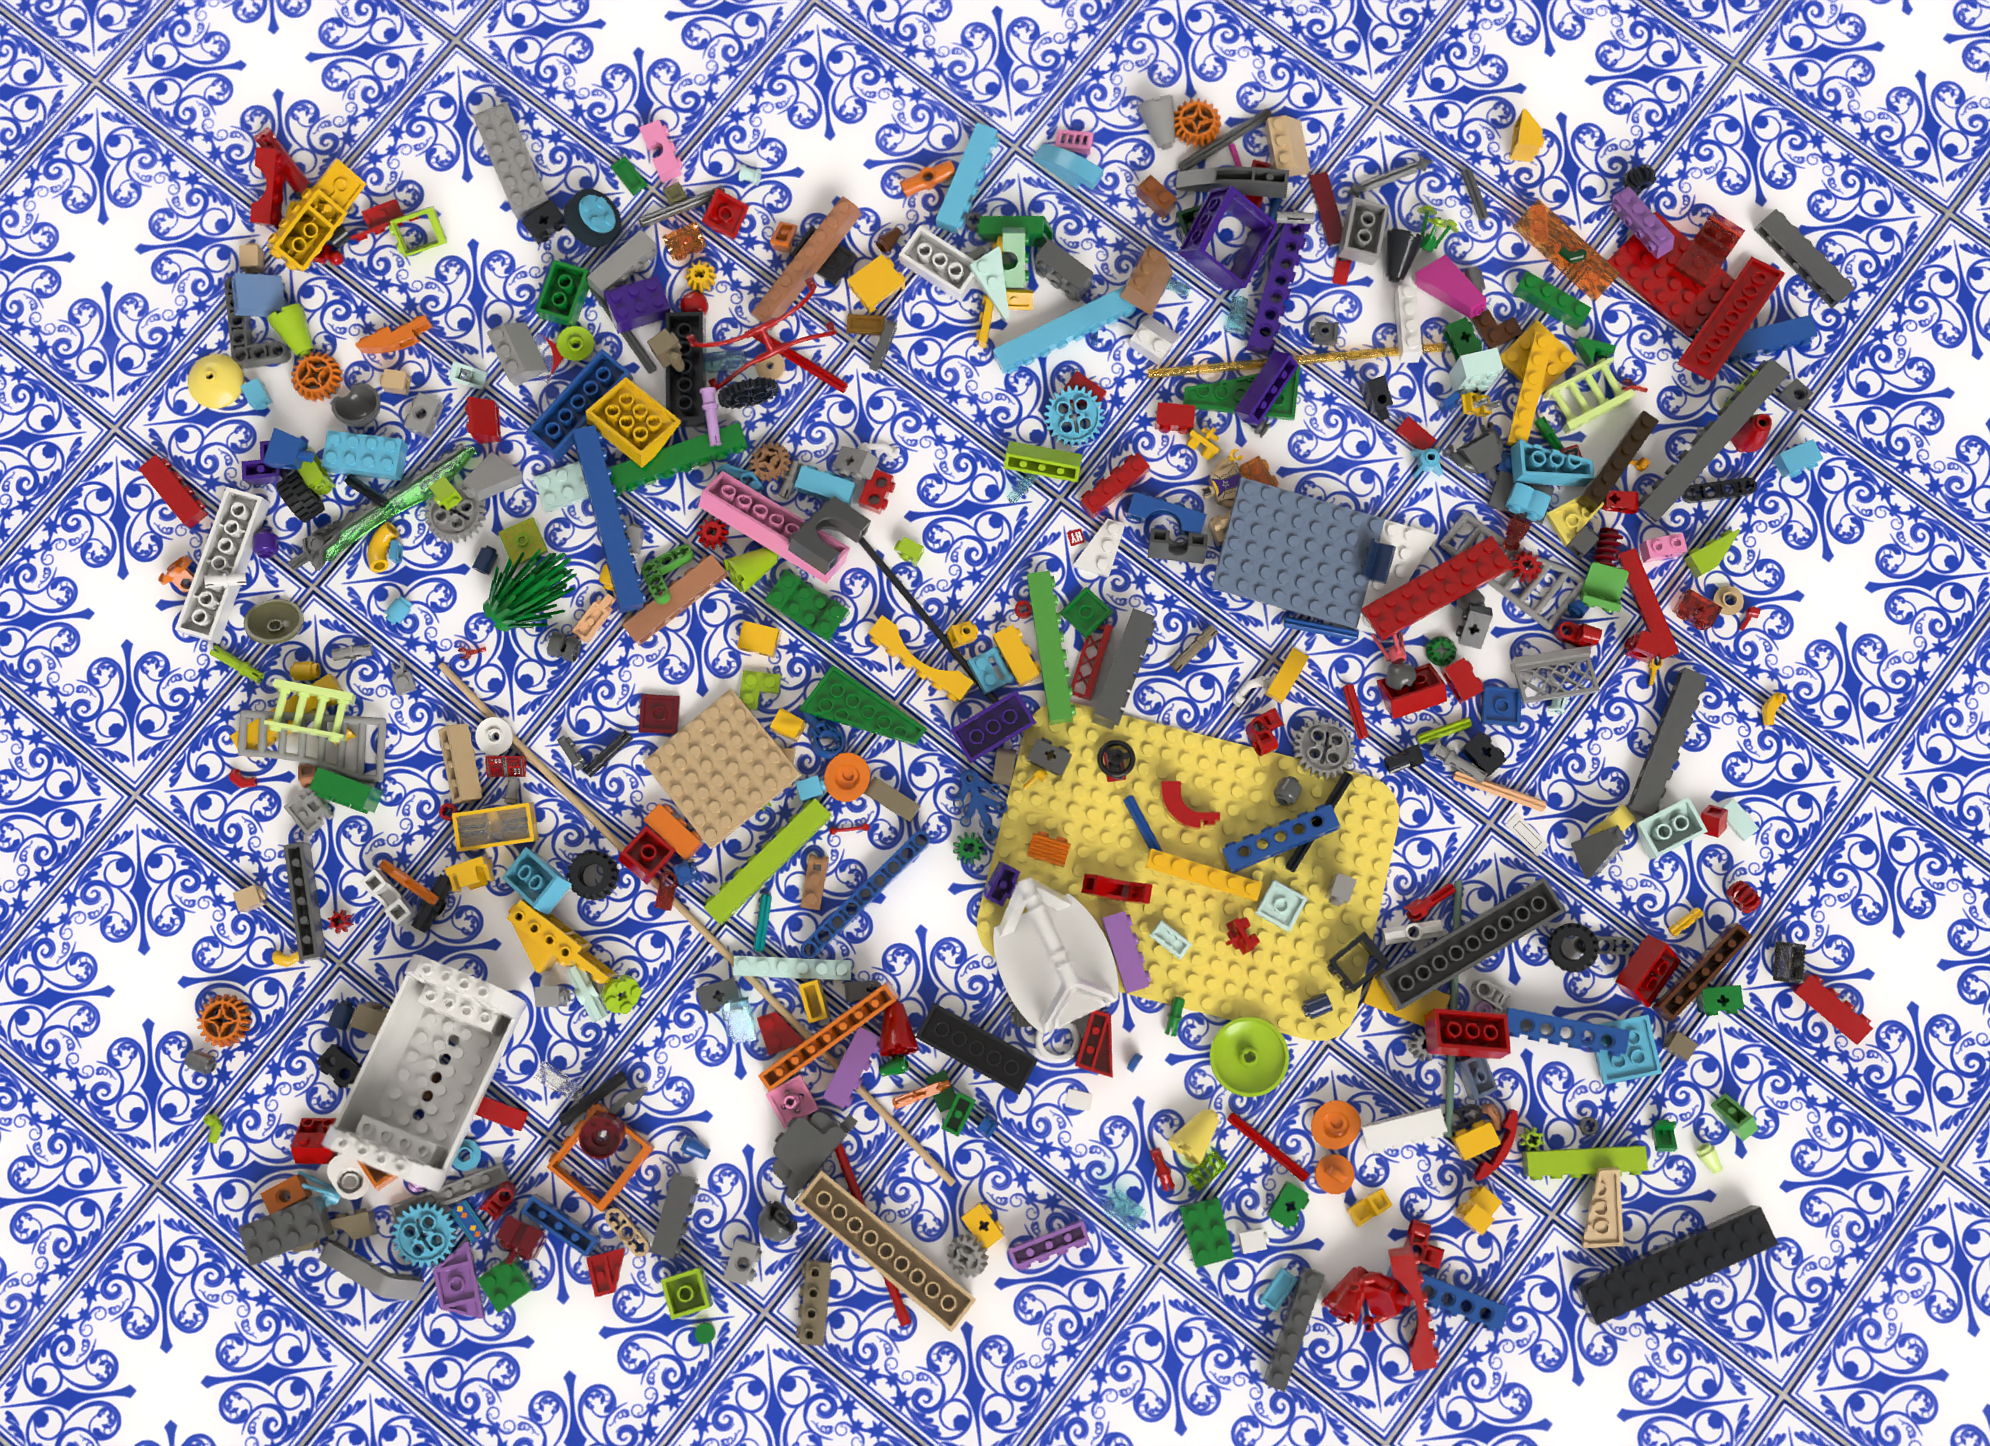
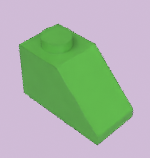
[1711,1093,1758,1142]

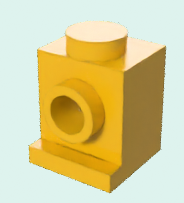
[946,620,979,649]

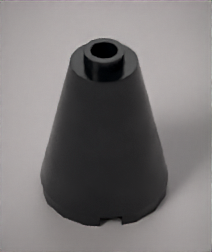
[1385,229,1424,283]

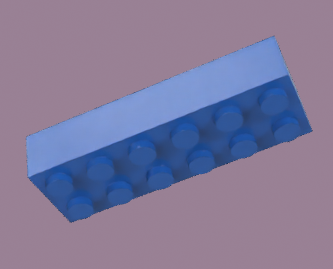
[526,349,634,461]

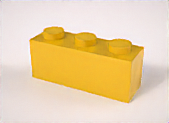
[993,624,1041,688]

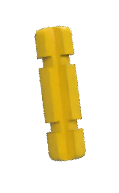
[1668,907,1704,936]

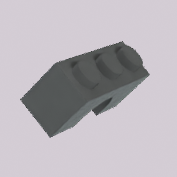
[1147,528,1208,564]

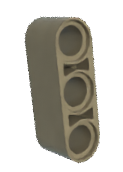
[864,777,921,823]

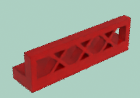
[1071,624,1113,701]

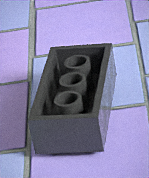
[238,1196,334,1266]

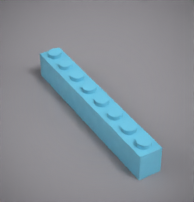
[993,286,1136,374]

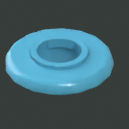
[452,1139,481,1171]

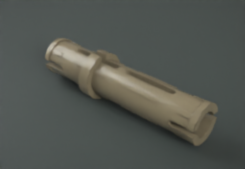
[1170,625,1218,673]

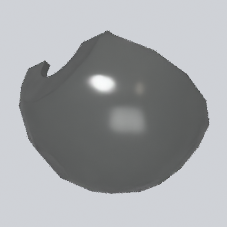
[331,382,381,427]

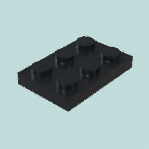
[790,226,857,287]

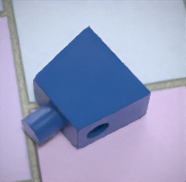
[263,428,315,470]

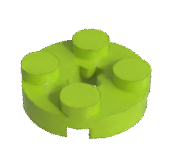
[601,975,642,1014]

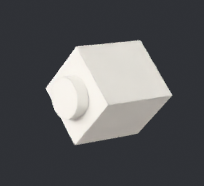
[1237,1227,1269,1254]

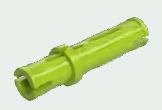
[210,645,265,684]

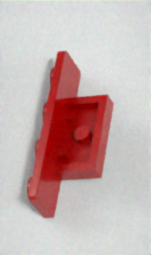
[350,198,420,242]

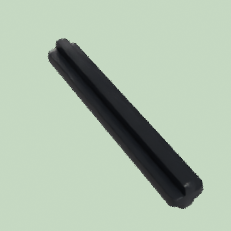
[559,1071,627,1126]

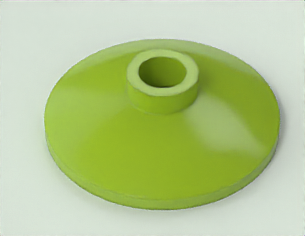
[557,326,595,361]

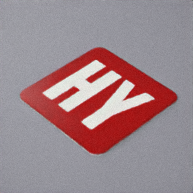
[1067,529,1085,546]

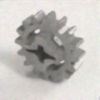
[946,1234,989,1278]

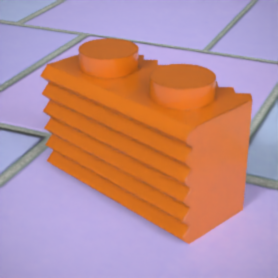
[1027,831,1071,867]

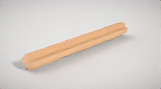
[1453,770,1547,812]

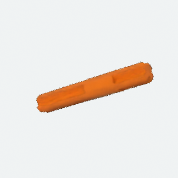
[379,860,439,906]

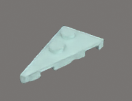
[969,246,1009,322]

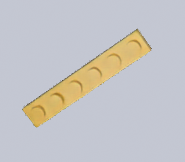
[976,236,1004,348]
[1145,849,1262,902]

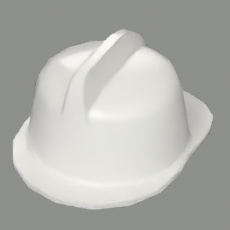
[327,1154,369,1200]

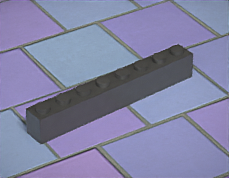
[1627,668,1707,819]

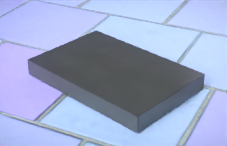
[1488,470,1554,525]

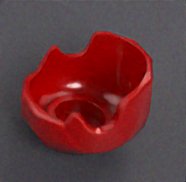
[680,291,709,316]

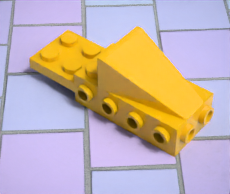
[266,159,367,272]
[506,899,618,984]

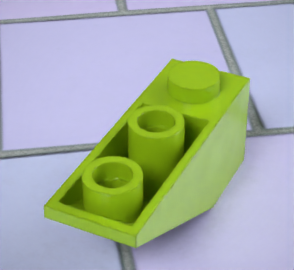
[1684,529,1740,579]

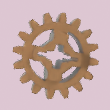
[750,441,791,483]

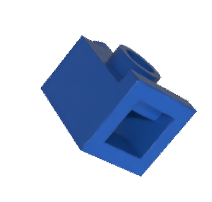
[673,861,701,886]

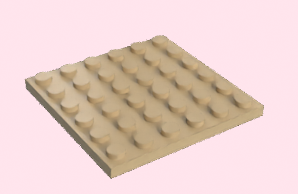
[643,688,801,849]

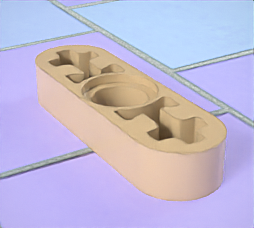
[605,1207,650,1257]

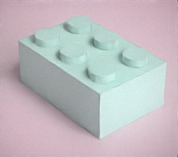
[1448,348,1503,395]

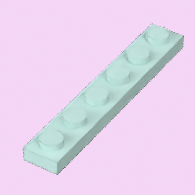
[733,956,852,981]

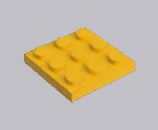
[1500,320,1578,395]

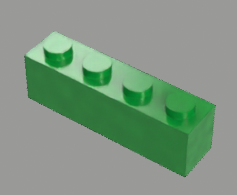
[1512,271,1592,331]

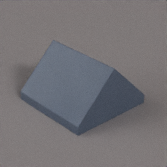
[1455,1057,1498,1100]

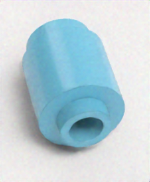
[384,596,412,625]

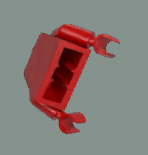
[1349,1271,1412,1332]

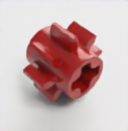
[328,909,354,934]

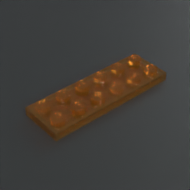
[1513,199,1620,302]

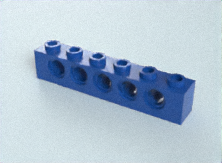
[1222,804,1340,873]
[1506,1008,1630,1057]
[1387,1264,1509,1332]

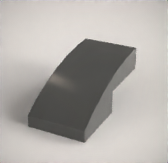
[608,1087,648,1116]

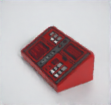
[485,756,527,777]

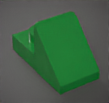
[1574,336,1616,367]

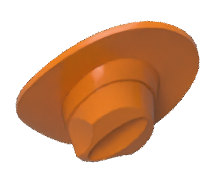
[824,752,870,802]
[1311,1100,1361,1150]

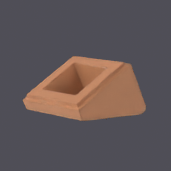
[298,764,318,788]

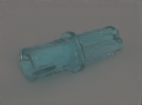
[1007,473,1039,504]

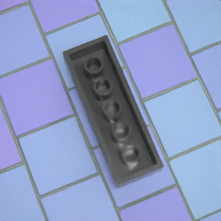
[1091,608,1156,730]

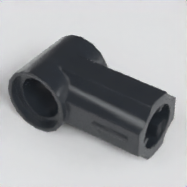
[1384,744,1426,774]

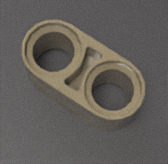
[992,747,1017,786]

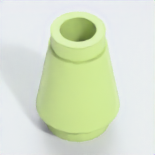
[1696,1143,1723,1174]

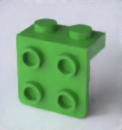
[1580,561,1629,613]

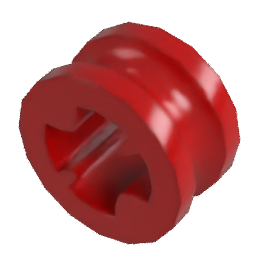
[1015,600,1032,619]
[439,803,459,821]

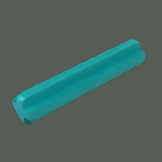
[753,894,772,952]

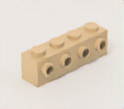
[438,724,483,804]

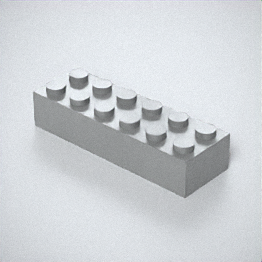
[472,102,549,220]

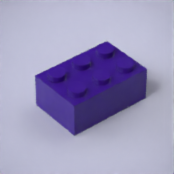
[604,276,670,334]

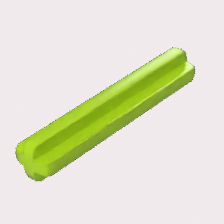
[1416,717,1472,745]

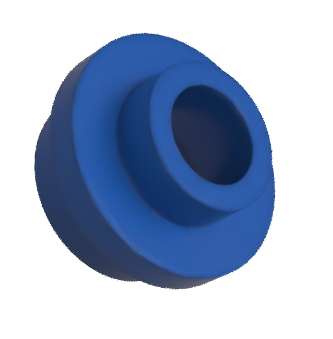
[1568,600,1586,619]

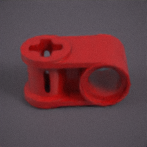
[1601,490,1639,514]
[479,1181,516,1221]

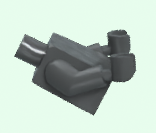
[1442,422,1503,480]

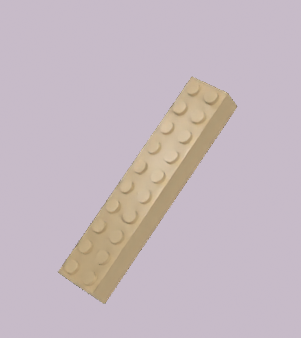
[795,1170,977,1333]

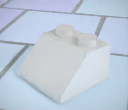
[1129,316,1181,366]

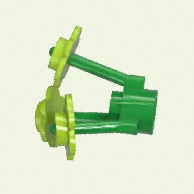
[1417,205,1459,252]

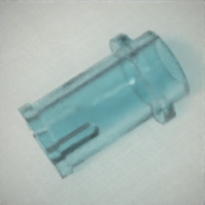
[1166,278,1191,298]

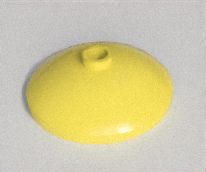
[188,354,245,409]

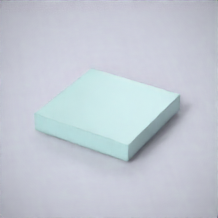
[1255,879,1308,932]

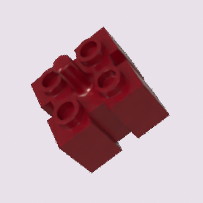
[496,1215,547,1265]

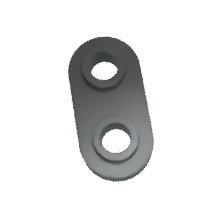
[557,735,586,771]

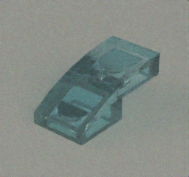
[706,351,746,373]

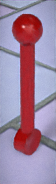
[829,823,870,835]

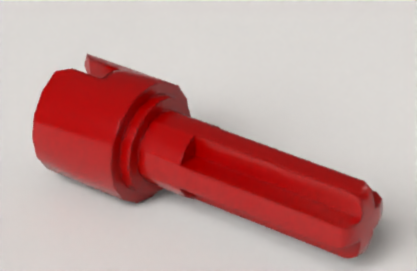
[1404,883,1456,923]

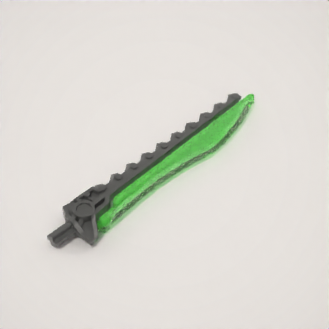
[288,444,477,571]

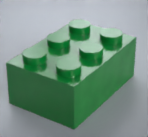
[535,259,591,327]
[309,767,383,814]
[1178,1196,1234,1268]

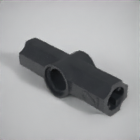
[411,874,452,934]

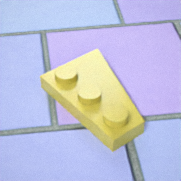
[1545,495,1604,547]

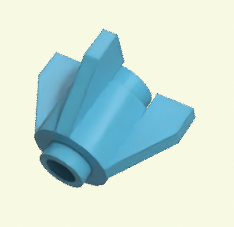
[1410,447,1443,479]

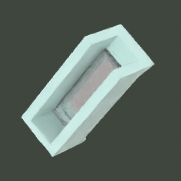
[448,361,488,390]

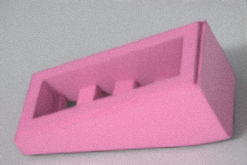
[1054,130,1094,155]

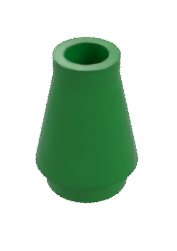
[879,1055,909,1077]

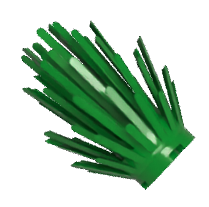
[483,548,577,632]

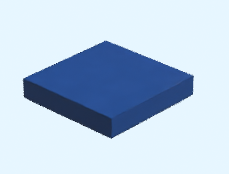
[1481,686,1522,727]

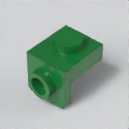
[1651,1119,1678,1152]

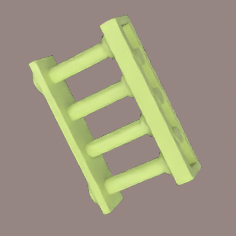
[1543,357,1635,434]
[264,679,356,743]

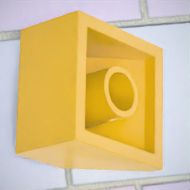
[1509,109,1545,162]

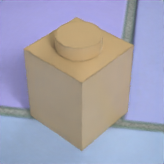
[239,243,264,273]
[380,369,412,395]
[232,885,268,913]

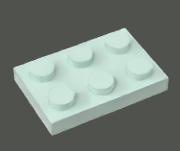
[533,461,589,513]

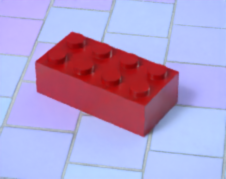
[1424,1008,1511,1059]

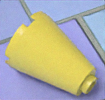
[1168,1109,1219,1166]

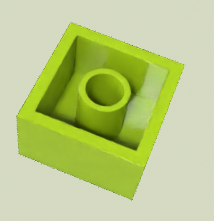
[660,1265,713,1320]

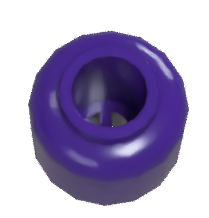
[253,529,278,558]

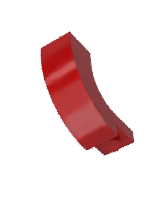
[1160,781,1220,830]
[1081,874,1153,904]

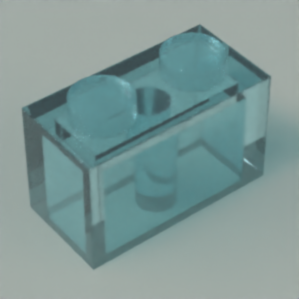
[722,997,757,1044]

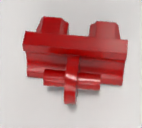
[1225,917,1260,955]

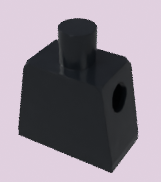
[1359,375,1393,422]

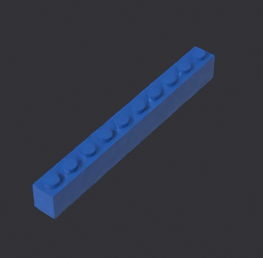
[572,425,646,614]

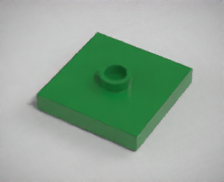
[1060,587,1113,639]

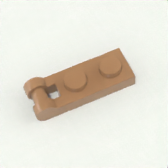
[800,854,829,911]

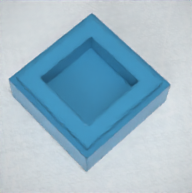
[389,540,403,564]

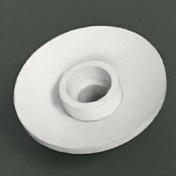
[475,717,513,755]

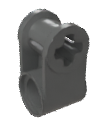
[844,980,882,1002]

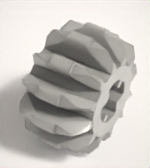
[1408,1029,1439,1062]

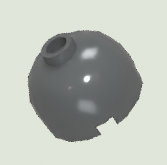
[758,1201,798,1242]

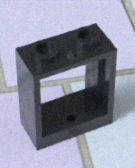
[1326,932,1390,993]

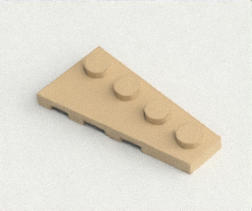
[1581,1167,1624,1248]

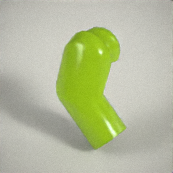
[203,1114,223,1144]

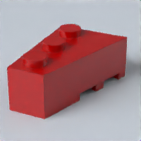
[1074,1010,1113,1078]

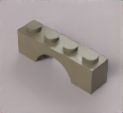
[293,1208,378,1253]

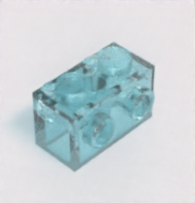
[1101,1186,1148,1232]

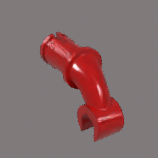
[1149,1147,1175,1191]

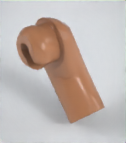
[1481,1103,1501,1130]

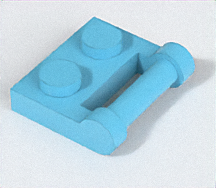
[967,646,1016,695]

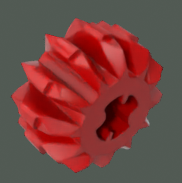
[696,517,729,550]
[1509,551,1542,583]
[1726,880,1761,914]

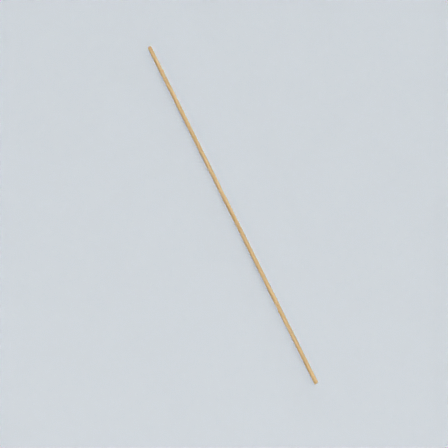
[438,662,956,1187]

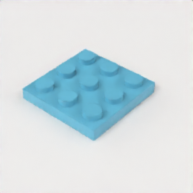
[1595,1015,1662,1085]

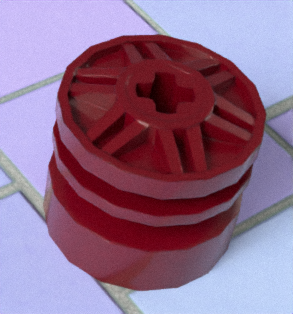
[579,1112,626,1160]

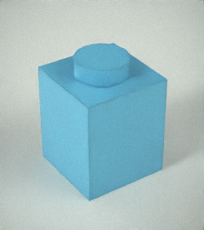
[240,378,273,411]
[795,775,827,803]

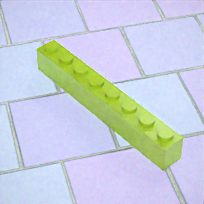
[703,798,833,925]

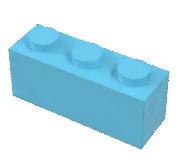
[794,465,857,506]

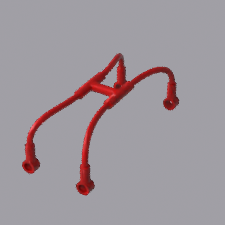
[686,277,837,391]

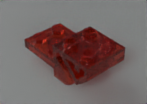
[1674,211,1746,288]

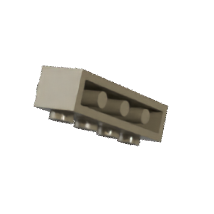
[796,1259,832,1346]

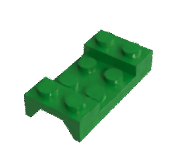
[765,570,850,644]

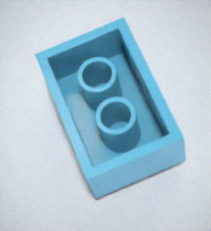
[502,847,572,915]

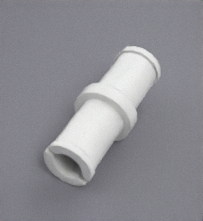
[204,573,247,588]

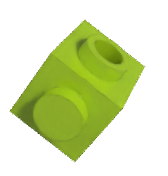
[429,476,463,511]

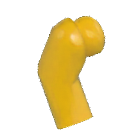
[272,950,299,967]

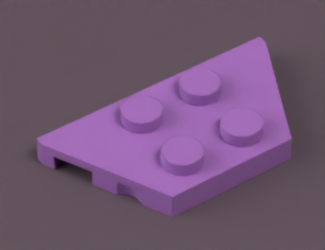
[433,1241,485,1319]

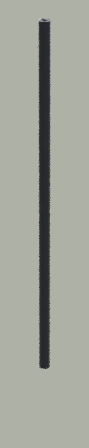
[858,537,999,704]

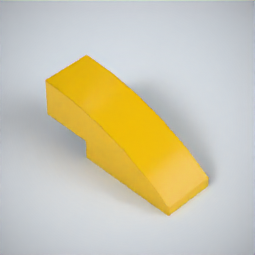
[1265,647,1309,704]

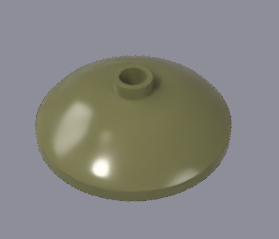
[243,599,304,645]

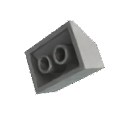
[487,322,548,387]

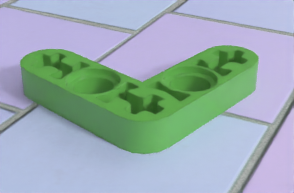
[641,544,694,605]

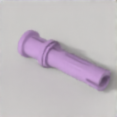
[699,387,722,446]

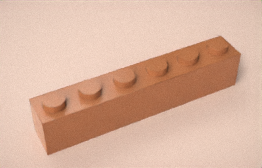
[622,554,728,646]

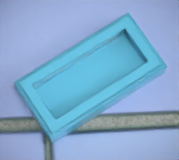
[1259,1267,1299,1313]

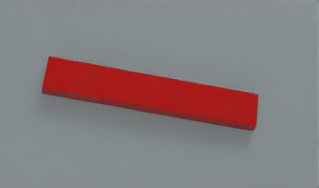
[1616,548,1679,660]

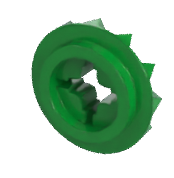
[1426,636,1457,666]

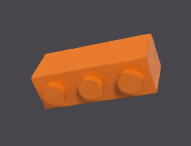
[643,803,704,861]

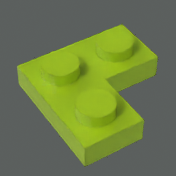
[739,670,782,711]

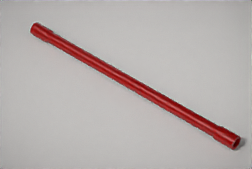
[835,1142,912,1327]

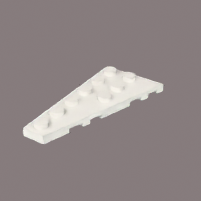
[1357,519,1437,634]

